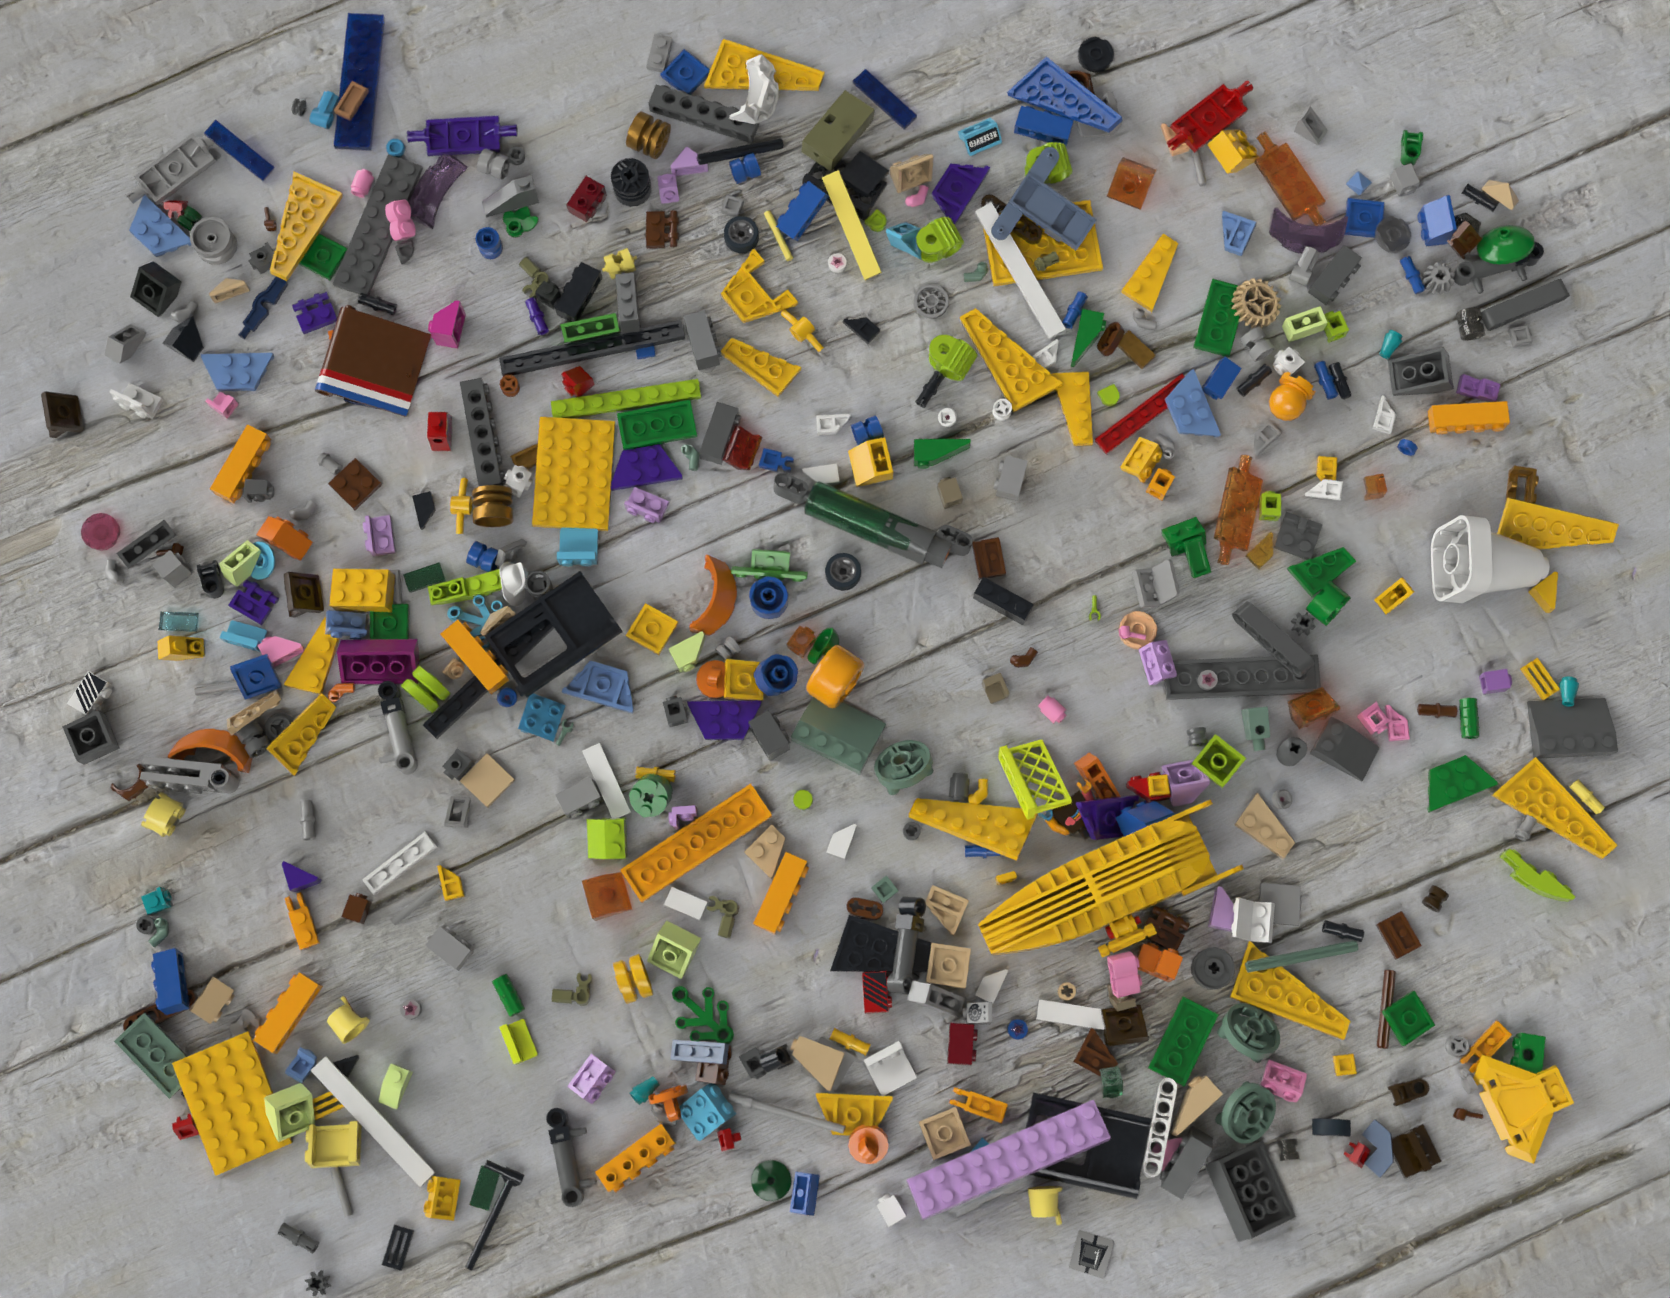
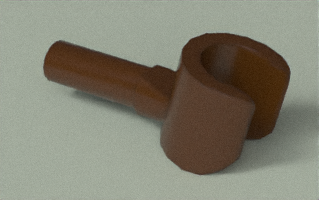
[264,207,277,231]
[156,543,184,555]
[1453,1108,1483,1121]

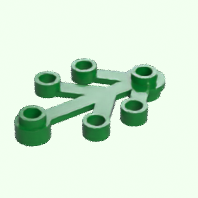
[672,986,734,1044]

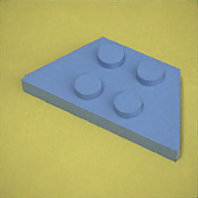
[129,195,191,257]
[201,353,274,391]
[1165,369,1221,438]
[562,661,634,714]

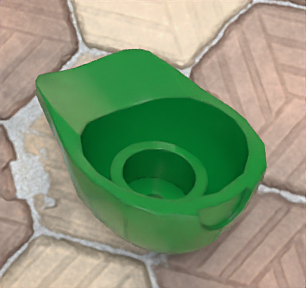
[807,628,839,665]

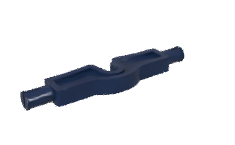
[238,277,288,340]

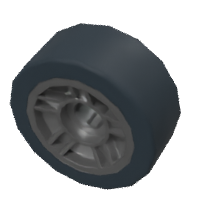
[724,216,759,253]
[825,553,861,591]
[1312,1118,1351,1137]

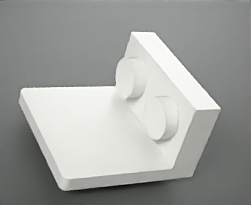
[109,383,163,419]
[1231,897,1275,943]
[863,1041,917,1096]

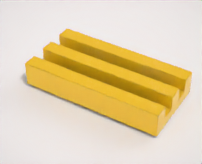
[1520,658,1560,701]
[313,1092,345,1120]

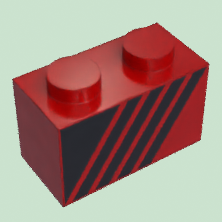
[862,971,892,1014]

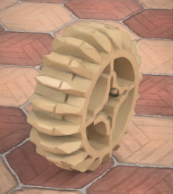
[1231,278,1282,329]

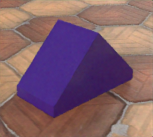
[281,861,322,893]

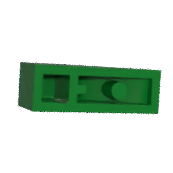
[1070,309,1107,368]
[914,439,971,469]

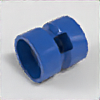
[729,153,761,184]
[475,227,503,259]
[851,415,884,445]
[466,541,498,572]

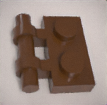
[646,210,679,249]
[1143,905,1190,951]

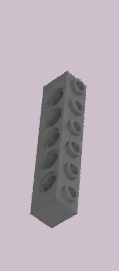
[648,84,759,144]
[459,377,506,487]

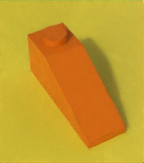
[1074,752,1121,799]

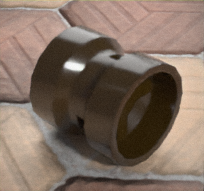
[1422,885,1449,913]

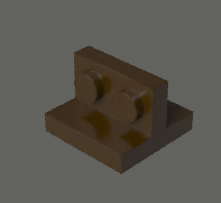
[41,391,84,438]
[284,572,324,618]
[1101,1004,1149,1046]
[1392,1124,1442,1179]

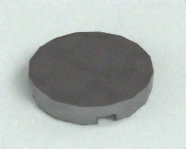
[1375,216,1411,253]

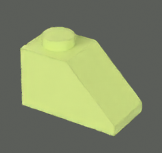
[219,540,261,587]
[669,631,705,672]
[378,1063,413,1109]

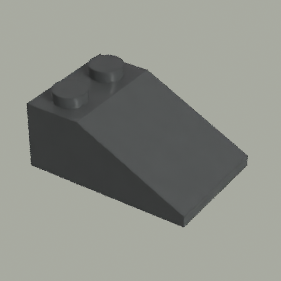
[1388,347,1454,396]
[1310,716,1379,782]

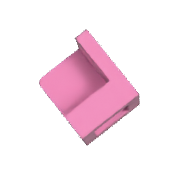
[205,392,239,419]

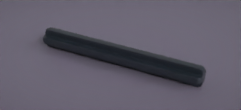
[697,138,784,165]

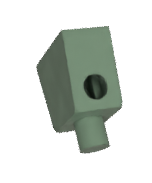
[1241,706,1270,751]

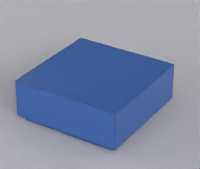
[636,346,656,359]

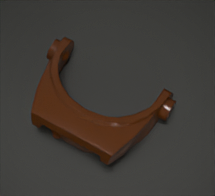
[1067,71,1095,95]
[110,764,149,801]

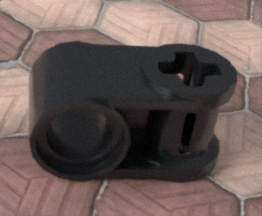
[197,560,224,599]
[760,1044,794,1072]

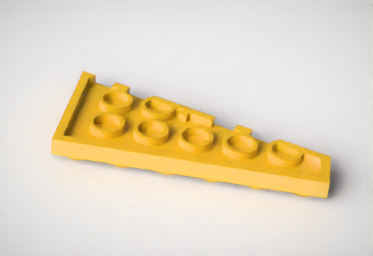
[908,798,1038,861]
[1229,941,1350,1040]

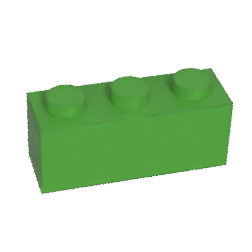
[561,313,619,343]

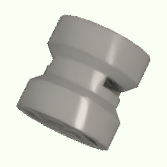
[715,636,742,660]

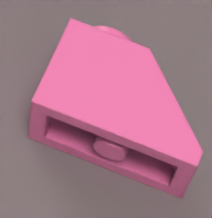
[258,636,305,668]

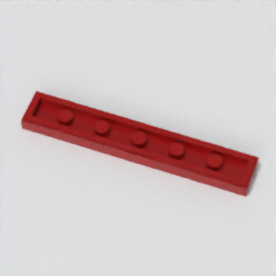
[1095,374,1185,455]

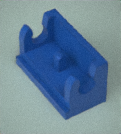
[1202,357,1242,400]

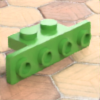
[731,549,808,582]

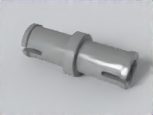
[299,800,316,841]

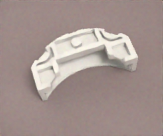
[729,54,779,124]

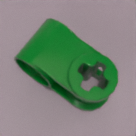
[1400,130,1423,166]

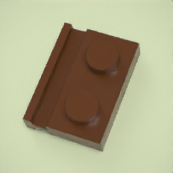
[1447,221,1482,260]
[972,537,1006,580]
[1376,911,1422,960]

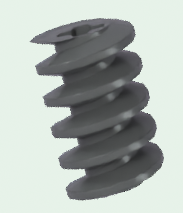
[1276,737,1308,766]

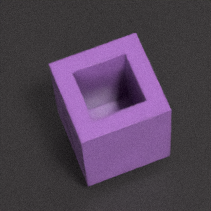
[1479,669,1512,695]

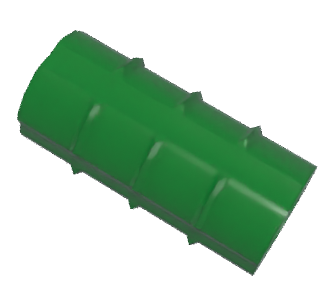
[1459,698,1480,739]
[492,974,525,1017]

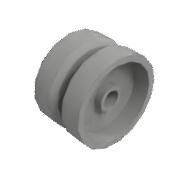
[190,217,237,265]

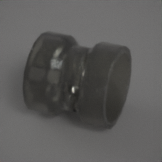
[1277,1138,1300,1161]

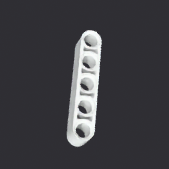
[1142,1078,1177,1178]

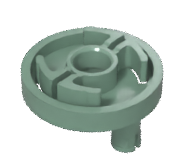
[874,740,934,795]
[1217,1003,1281,1063]
[1215,1081,1276,1143]

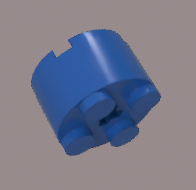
[749,577,788,619]
[754,654,798,696]

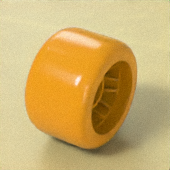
[806,645,865,709]

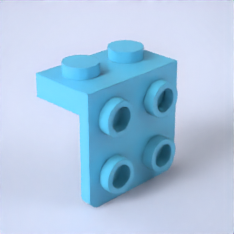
[557,528,598,567]
[679,1083,736,1141]

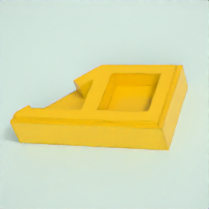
[1316,456,1337,481]
[437,865,465,901]

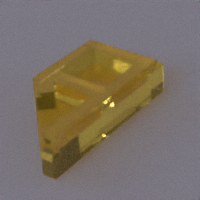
[1245,532,1273,570]

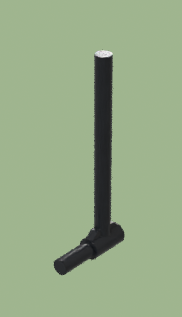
[465,1160,524,1270]

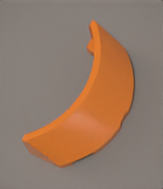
[689,554,737,636]
[167,729,252,773]

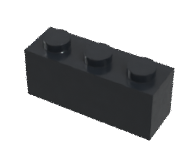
[554,262,603,322]
[973,577,1034,625]

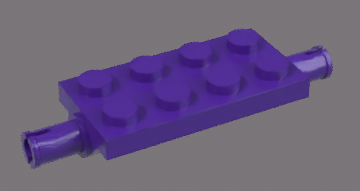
[407,116,518,156]

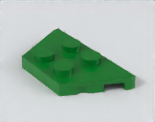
[1427,755,1498,813]

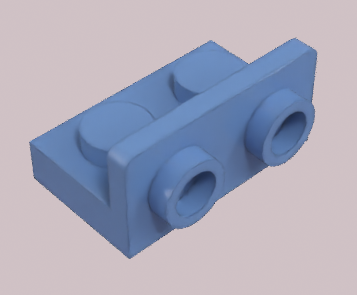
[325,610,367,640]

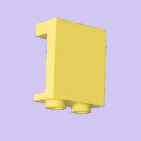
[305,1121,362,1168]

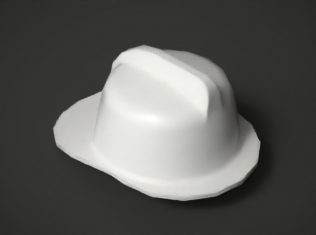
[499,562,529,606]

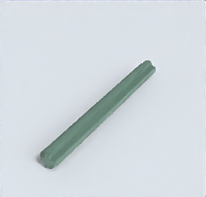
[1245,940,1359,973]

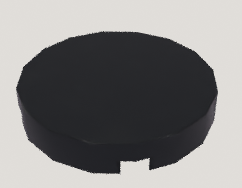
[1077,37,1114,73]

